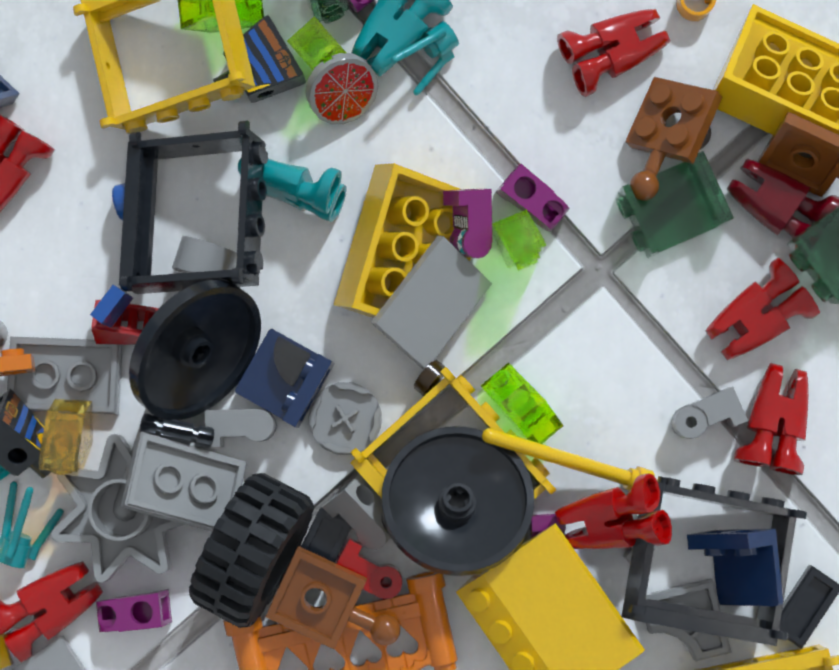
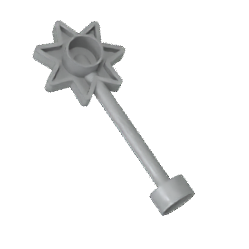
[51,236,237,583]

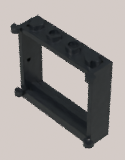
[119,120,268,294]
[621,476,807,646]

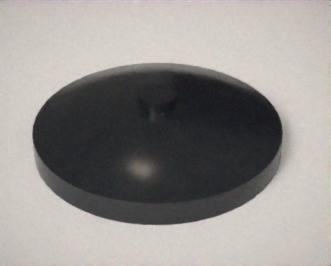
[129,280,261,420]
[382,426,534,576]

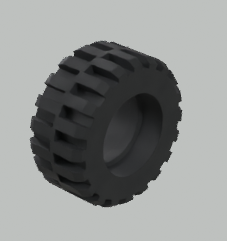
[189,473,314,628]

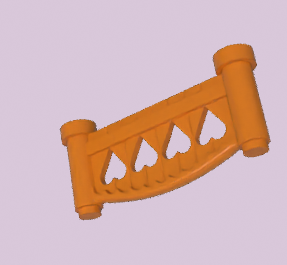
[223,571,458,670]

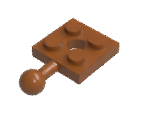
[625,77,723,201]
[757,112,839,197]
[265,546,400,649]

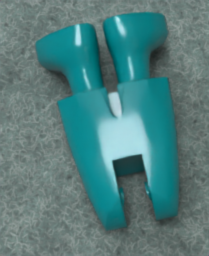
[351,0,453,77]
[238,158,347,222]

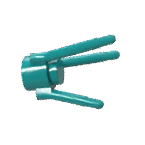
[366,21,459,96]
[0,481,64,568]

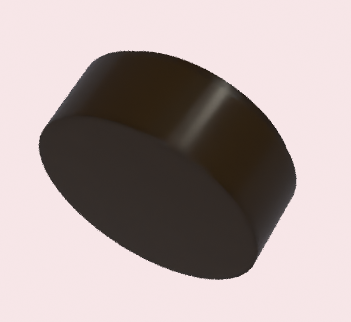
[414,360,445,396]

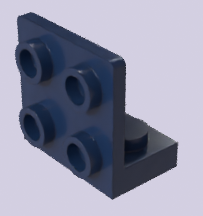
[235,329,335,428]
[687,529,783,606]

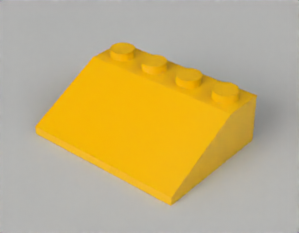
[713,4,839,135]
[334,163,471,318]
[456,523,645,670]

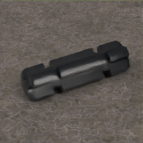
[139,414,215,449]

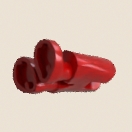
[557,9,671,97]
[0,114,55,212]
[705,258,820,360]
[733,363,809,475]
[555,473,672,549]
[0,561,103,662]

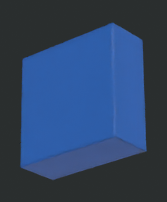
[90,285,133,327]

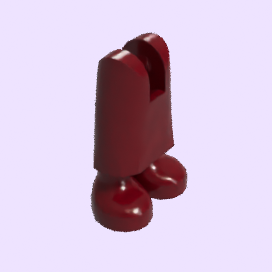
[726,159,839,258]

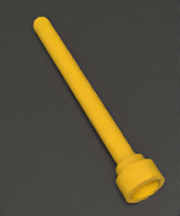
[482,428,655,492]

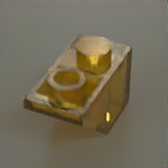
[39,399,93,475]

